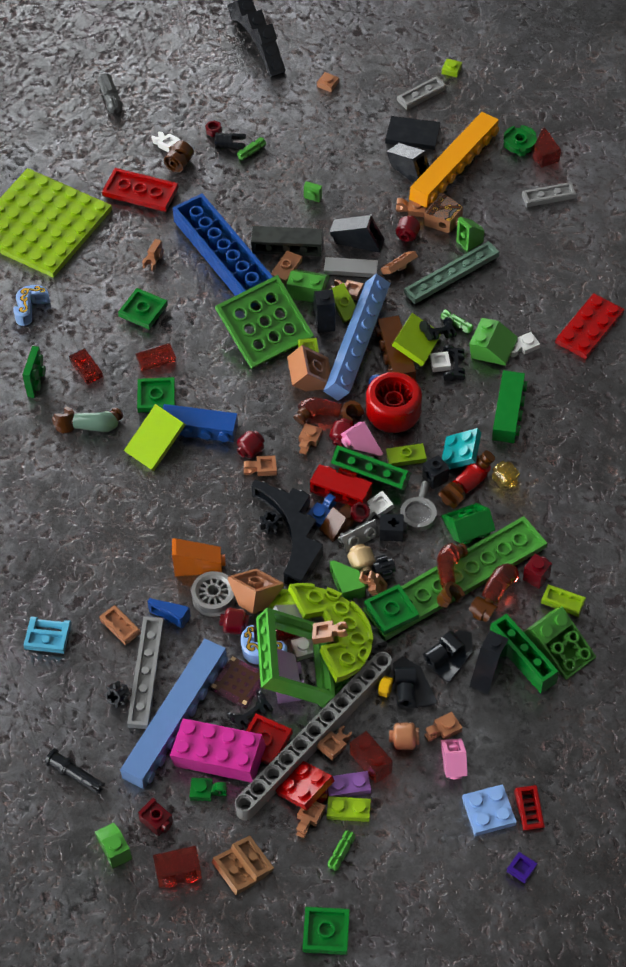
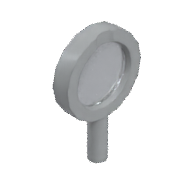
[400,481,437,531]

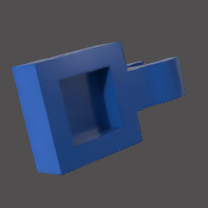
[307,493,336,528]

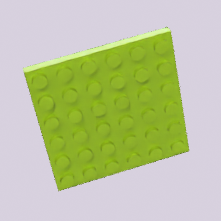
[0,168,112,278]

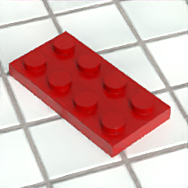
[102,168,179,212]
[555,293,624,359]

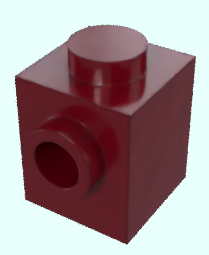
[523,554,552,589]

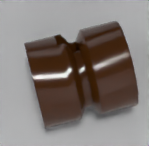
[164,141,194,173]

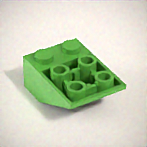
[523,606,596,680]

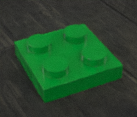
[118,288,168,329]
[22,346,46,398]
[137,377,175,413]
[364,584,419,635]
[303,907,350,955]

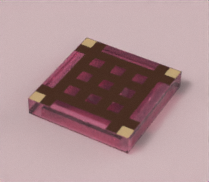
[211,656,261,709]

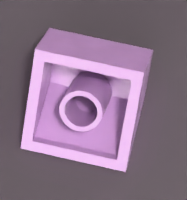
[276,649,304,704]

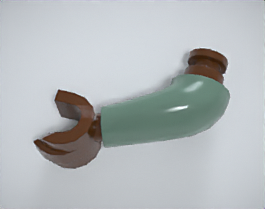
[52,406,123,433]

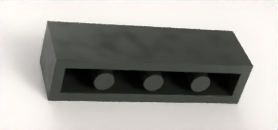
[251,226,323,256]

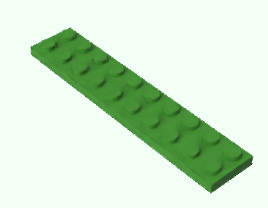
[362,516,547,641]

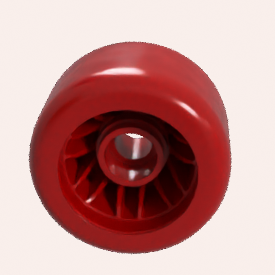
[366,372,422,433]

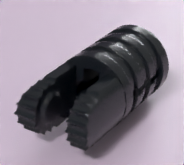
[215,132,246,149]

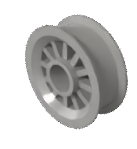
[191,571,236,617]

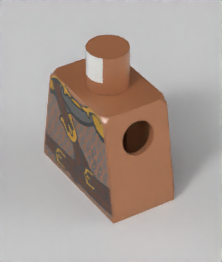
[424,193,463,233]

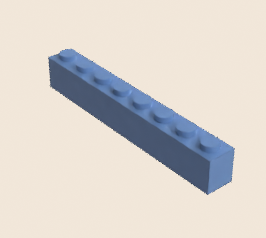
[323,273,391,401]
[120,638,228,789]

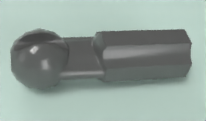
[97,73,123,114]

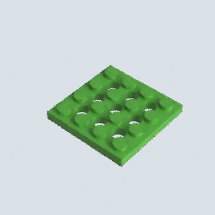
[215,275,314,369]

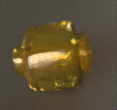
[492,460,520,490]

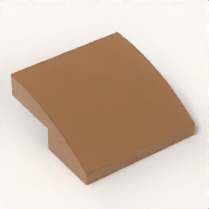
[212,836,274,895]

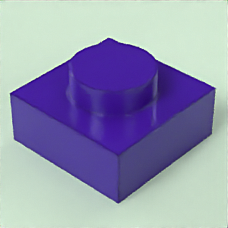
[507,852,537,883]

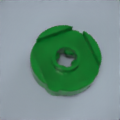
[503,125,537,156]

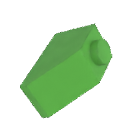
[456,217,484,252]
[330,560,368,601]
[95,823,132,869]

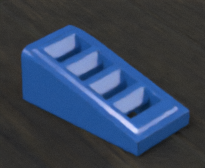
[148,598,191,628]

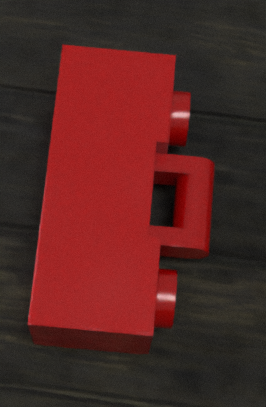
[310,464,372,507]

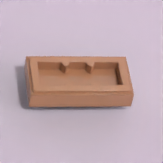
[271,251,302,284]
[380,251,418,275]
[99,605,141,645]

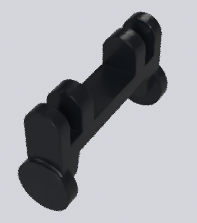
[419,318,457,341]
[443,345,465,381]
[226,690,273,730]

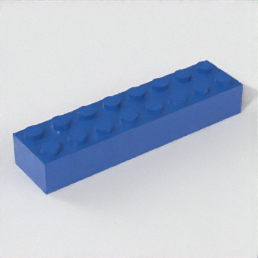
[173,193,274,308]

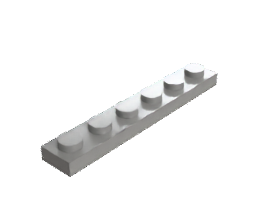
[127,616,164,729]

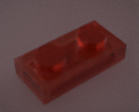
[135,343,176,371]
[69,348,103,385]

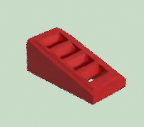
[514,785,545,831]

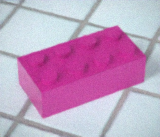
[170,718,266,782]

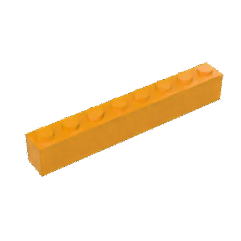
[409,112,499,208]

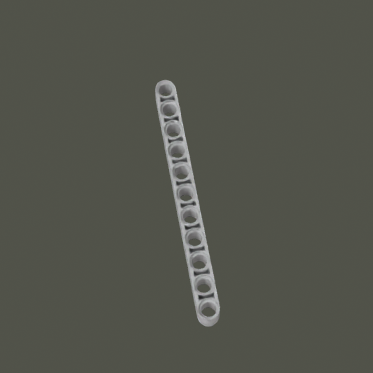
[235,652,392,820]

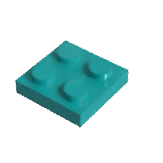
[442,428,482,470]

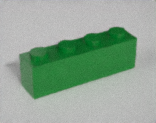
[492,370,528,443]
[331,445,412,490]
[490,614,559,694]

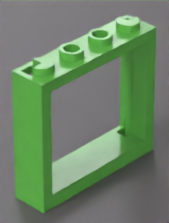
[256,607,335,706]

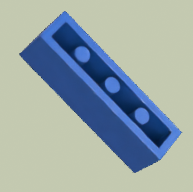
[163,404,238,442]

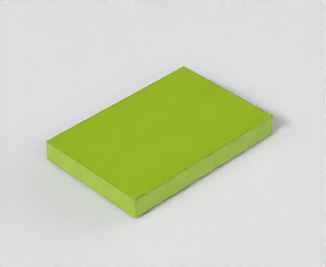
[392,313,441,366]
[124,404,186,471]

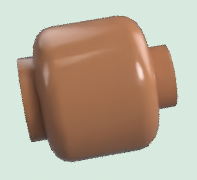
[389,722,419,750]

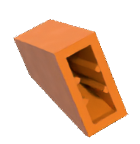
[172,538,226,576]

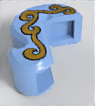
[13,285,50,326]
[241,625,288,665]

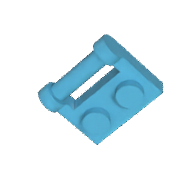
[23,617,71,654]

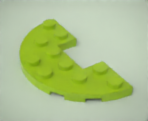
[288,583,373,683]

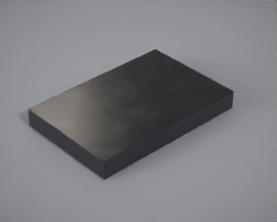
[385,116,440,150]

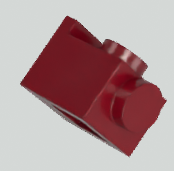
[138,798,173,837]

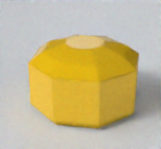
[378,676,393,698]

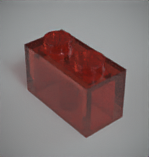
[350,731,393,784]
[153,846,202,888]

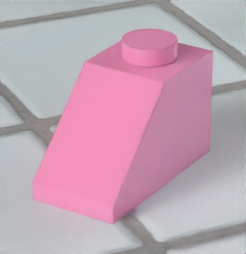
[341,422,383,456]
[441,738,467,779]

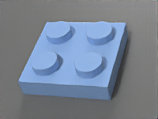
[462,784,516,836]

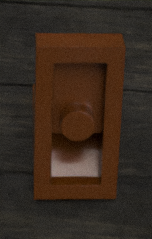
[319,504,357,542]

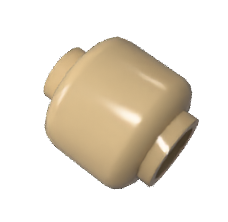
[347,544,376,574]

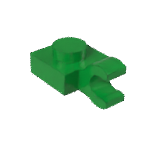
[189,778,227,801]

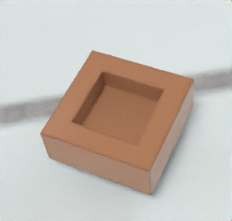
[317,72,339,92]

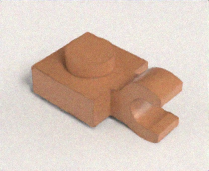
[396,198,426,217]
[142,239,164,271]
[299,423,323,455]
[243,456,277,476]
[359,571,388,596]
[424,712,463,742]
[296,801,326,838]

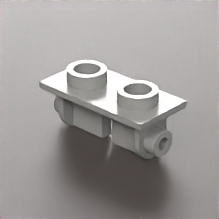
[338,519,379,552]

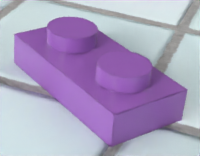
[328,771,371,797]

